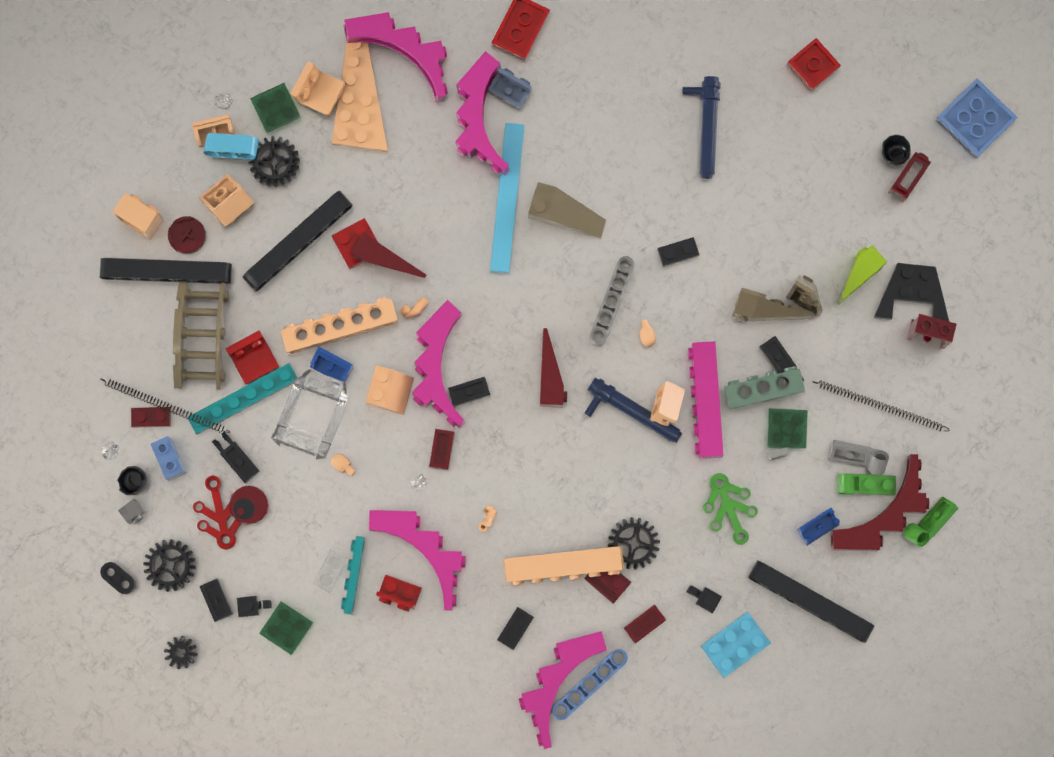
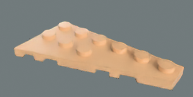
[332,42,388,152]

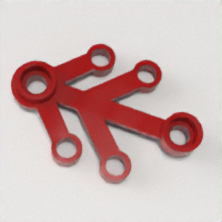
[193,475,241,550]

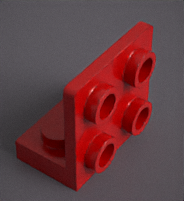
[225,330,279,384]
[376,574,422,612]

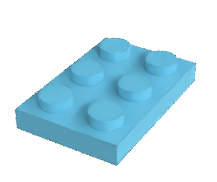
[701,612,771,678]

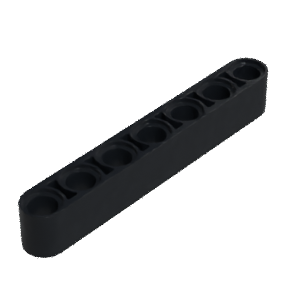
[242,190,353,292]
[99,258,232,284]
[748,560,875,643]

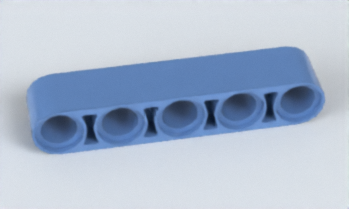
[552,649,628,720]

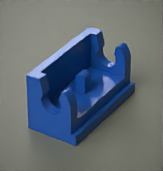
[310,347,353,385]
[796,507,840,546]

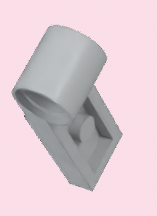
[829,440,889,476]

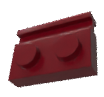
[584,571,632,604]

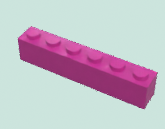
[688,341,724,459]

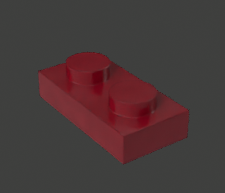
[131,407,171,428]
[429,429,455,470]
[624,605,666,644]

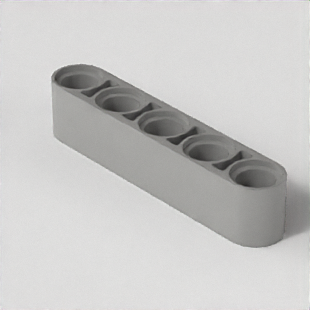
[590,256,634,346]

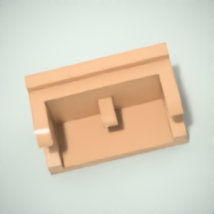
[192,114,235,147]
[650,381,685,426]

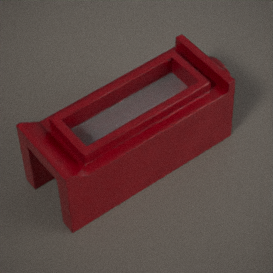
[888,152,931,203]

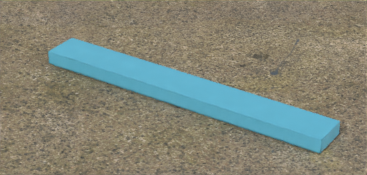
[490,123,524,274]

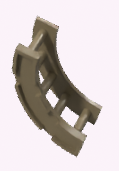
[173,281,229,390]

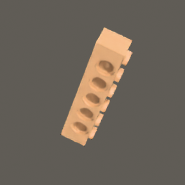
[280,297,398,355]

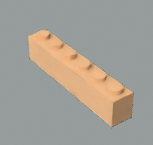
[504,546,624,585]

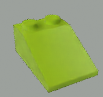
[836,245,887,305]

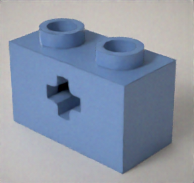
[151,436,186,481]

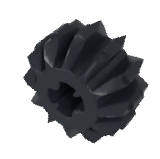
[164,636,198,669]

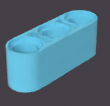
[203,133,259,160]

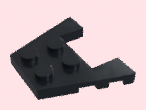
[874,263,949,321]

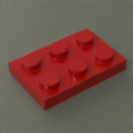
[491,0,550,60]

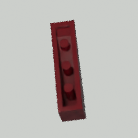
[350,232,426,278]
[540,328,567,408]

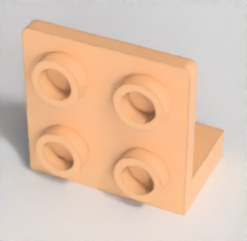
[290,62,346,116]

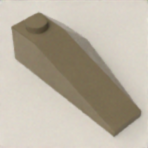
[528,182,606,238]
[786,275,823,317]
[732,288,814,322]

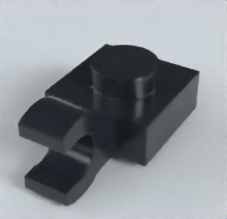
[686,585,722,614]
[237,596,272,617]

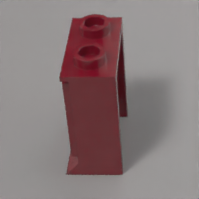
[907,314,957,349]

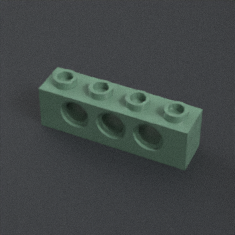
[724,366,805,409]

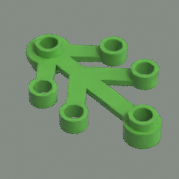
[703,473,758,545]

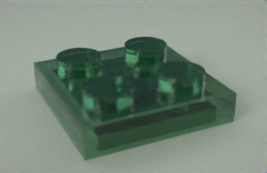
[250,83,301,133]
[767,408,808,449]
[259,601,314,655]

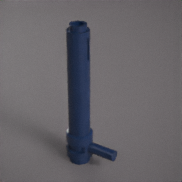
[682,76,721,179]
[585,377,682,443]

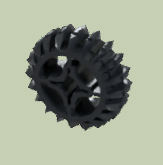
[248,136,300,187]
[608,517,660,570]
[143,539,196,592]

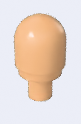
[639,320,656,347]
[331,454,356,476]

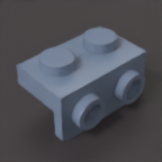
[488,68,532,110]

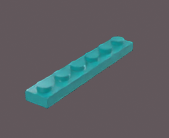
[187,363,299,435]

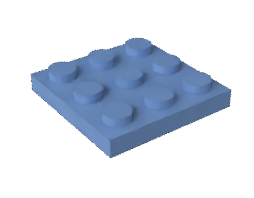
[937,79,1018,158]

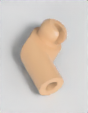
[400,297,429,318]
[479,505,497,532]

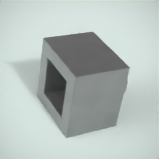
[118,499,146,524]

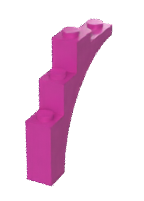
[343,12,448,102]
[455,51,509,176]
[412,300,465,428]
[369,510,466,611]
[519,631,607,749]

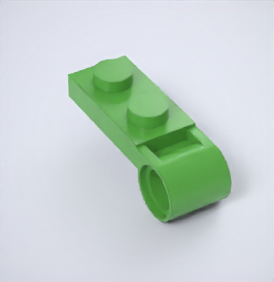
[838,473,896,496]
[904,497,959,547]

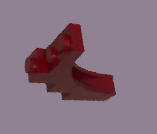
[831,454,930,551]

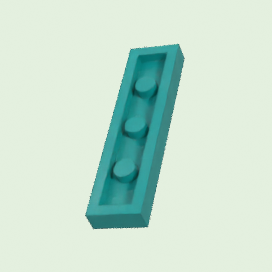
[341,536,365,615]

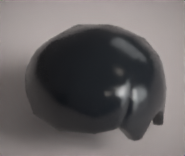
[882,134,911,166]
[117,466,147,495]

